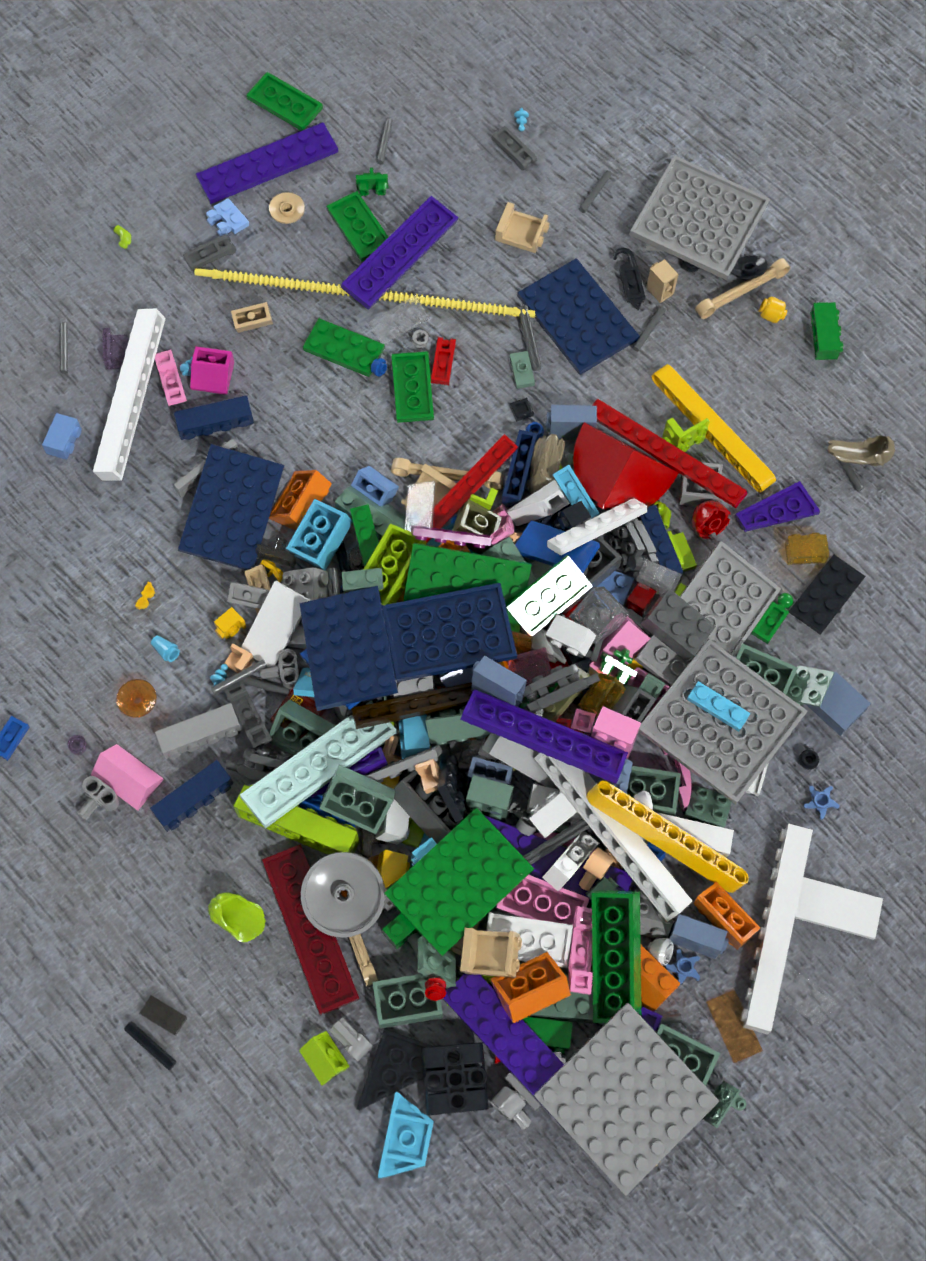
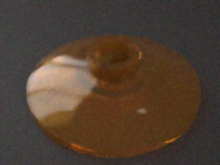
[116,679,157,718]

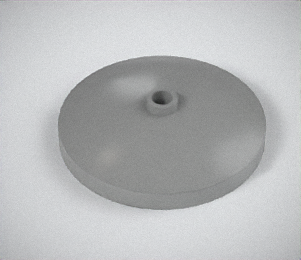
[301,852,385,937]

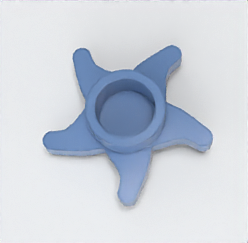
[803,786,840,820]
[665,949,700,986]

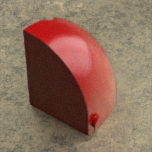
[573,422,679,510]

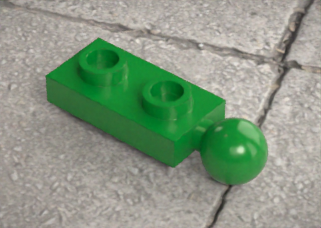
[751,593,793,644]

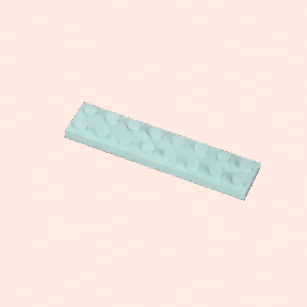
[240,700,397,828]

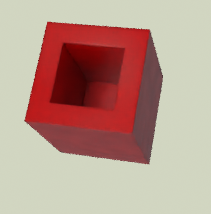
[625,581,656,617]

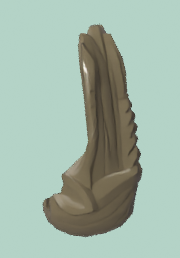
[526,434,565,495]
[827,435,895,466]

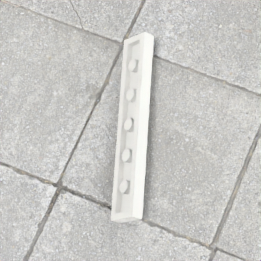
[547,498,647,555]

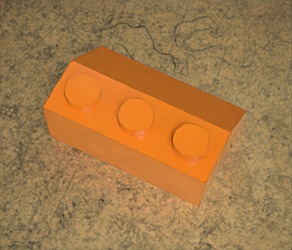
[269,470,332,530]
[693,882,760,950]
[641,945,681,1012]
[491,952,571,1023]

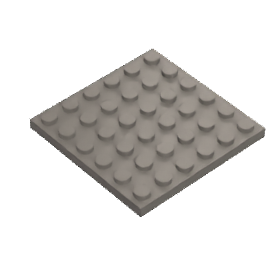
[629,155,770,280]
[638,639,808,805]
[533,1003,719,1196]

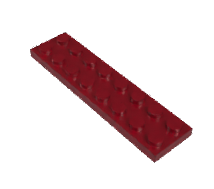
[262,844,360,1016]

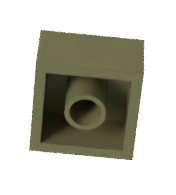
[452,499,502,554]

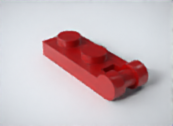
[431,337,456,385]

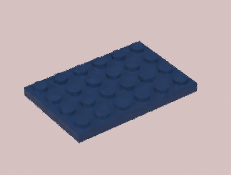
[517,258,640,375]
[178,444,285,570]
[382,583,517,682]
[299,586,398,711]

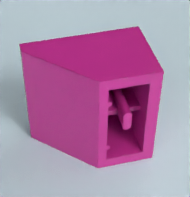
[190,346,234,395]

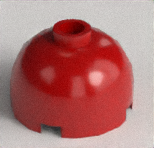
[691,500,731,539]

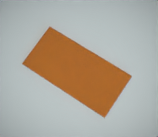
[706,990,763,1063]

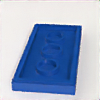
[515,520,600,573]

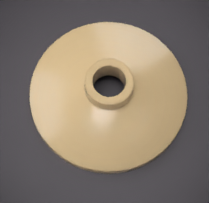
[269,192,305,224]

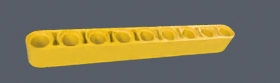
[652,364,776,493]
[587,781,749,893]

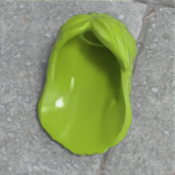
[208,892,266,942]

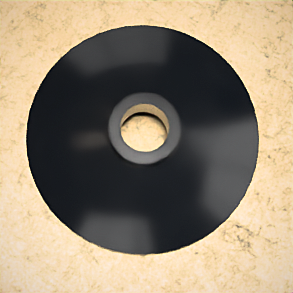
[732,256,768,279]

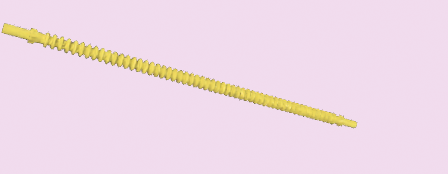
[194,268,535,318]

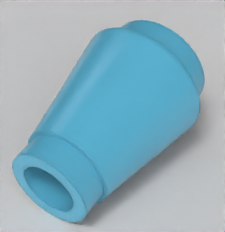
[151,635,180,662]

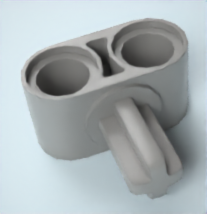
[260,649,299,691]
[77,776,120,820]
[490,1086,531,1130]

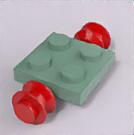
[418,936,456,1001]

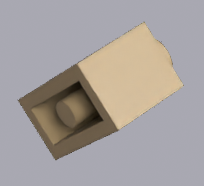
[646,259,678,303]
[231,302,273,333]

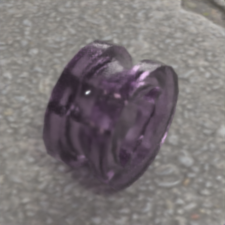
[67,735,87,755]

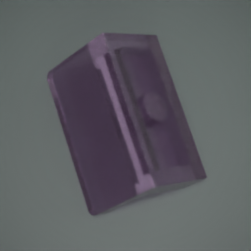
[103,328,128,370]

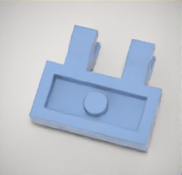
[206,198,249,236]

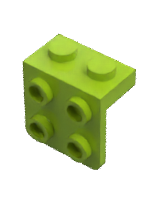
[662,417,710,452]

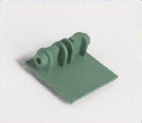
[786,665,834,707]
[684,785,732,828]
[702,1081,746,1128]

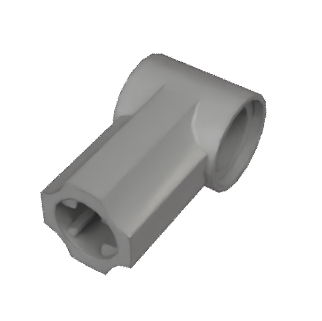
[329,1017,373,1062]

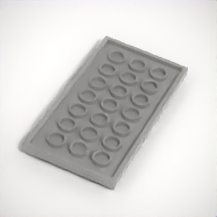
[634,541,781,687]

